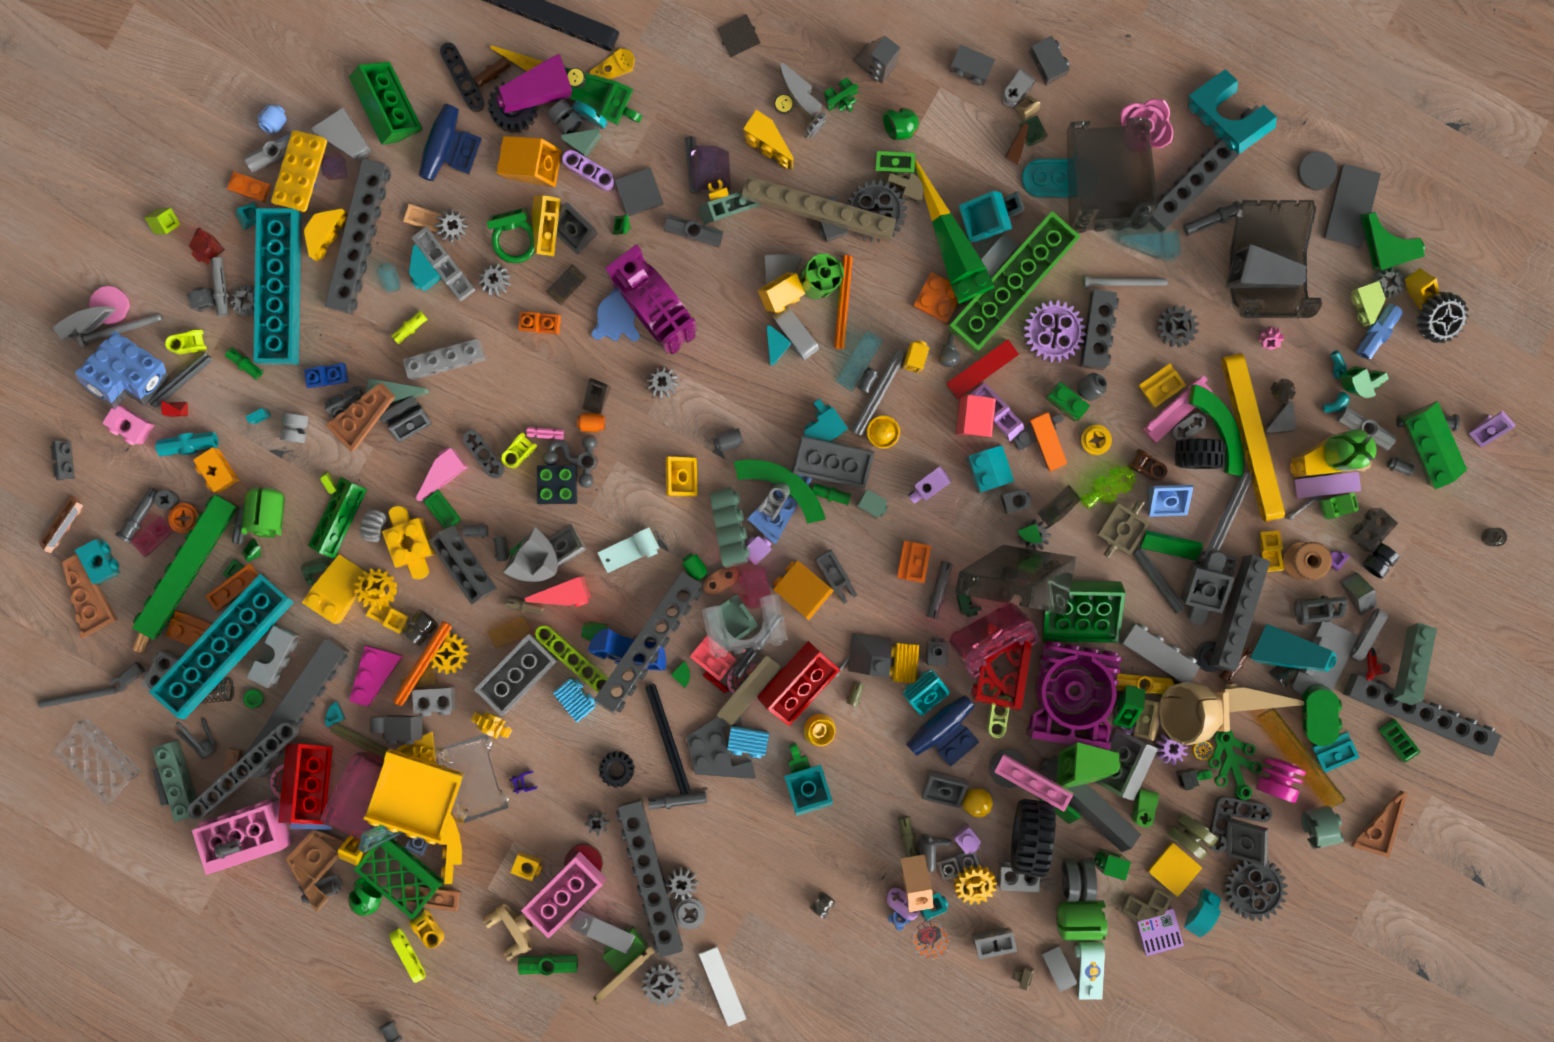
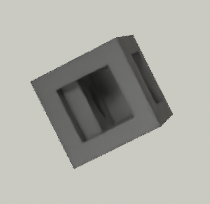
[187,287,216,312]

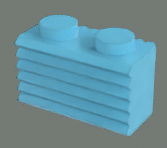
[553,677,597,722]
[727,725,769,758]

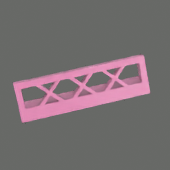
[1142,376,1213,443]
[995,754,1074,811]

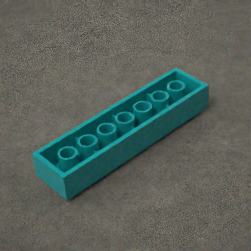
[253,208,302,365]
[149,574,294,720]

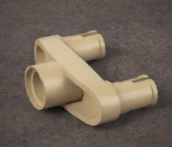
[483,903,533,961]

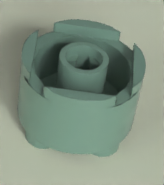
[1302,805,1344,849]

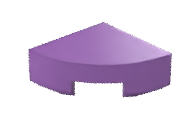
[1330,552,1350,571]

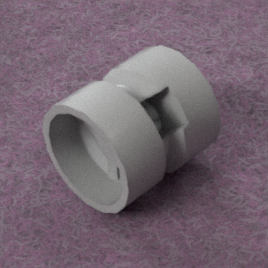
[280,413,309,444]

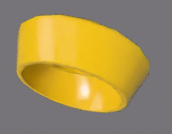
[867,415,900,448]
[803,714,836,747]

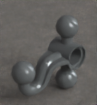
[543,435,598,488]

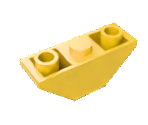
[304,209,348,262]

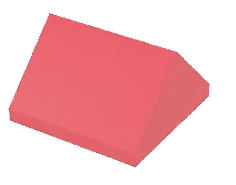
[956,395,996,437]

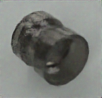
[810,891,836,919]

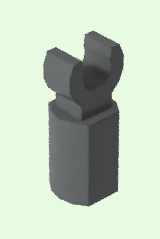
[110,662,145,693]

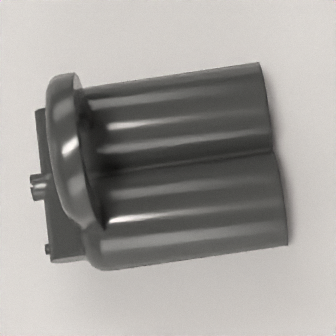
[918,834,952,872]

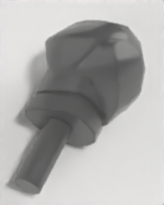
[939,334,960,367]

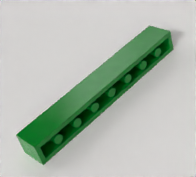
[132,495,238,640]

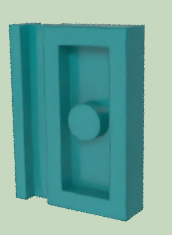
[1311,731,1360,773]

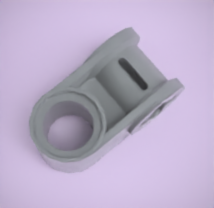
[1002,69,1036,108]
[757,483,790,521]

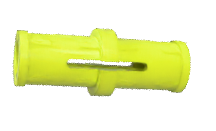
[391,310,428,344]

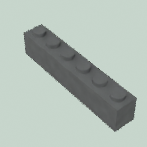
[1209,555,1270,671]

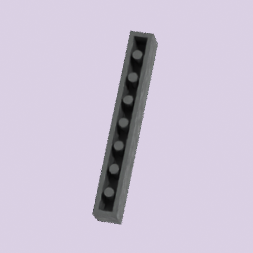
[241,637,350,779]

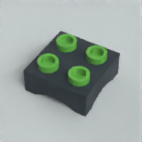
[537,465,577,505]

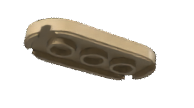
[592,946,655,1005]

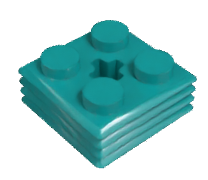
[902,670,950,716]

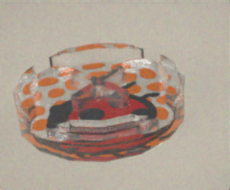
[911,921,950,961]

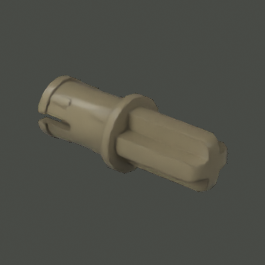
[505,596,545,615]

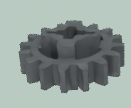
[1156,305,1199,348]

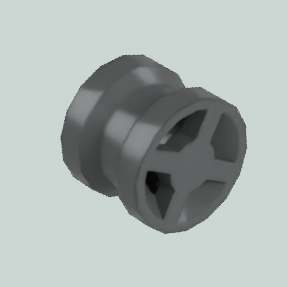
[155,490,179,510]

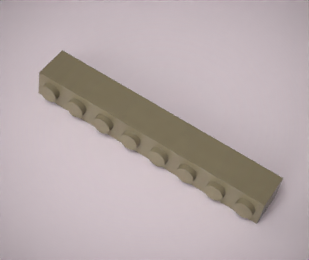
[742,175,896,242]

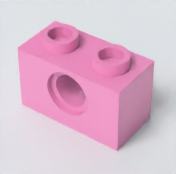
[103,405,155,445]

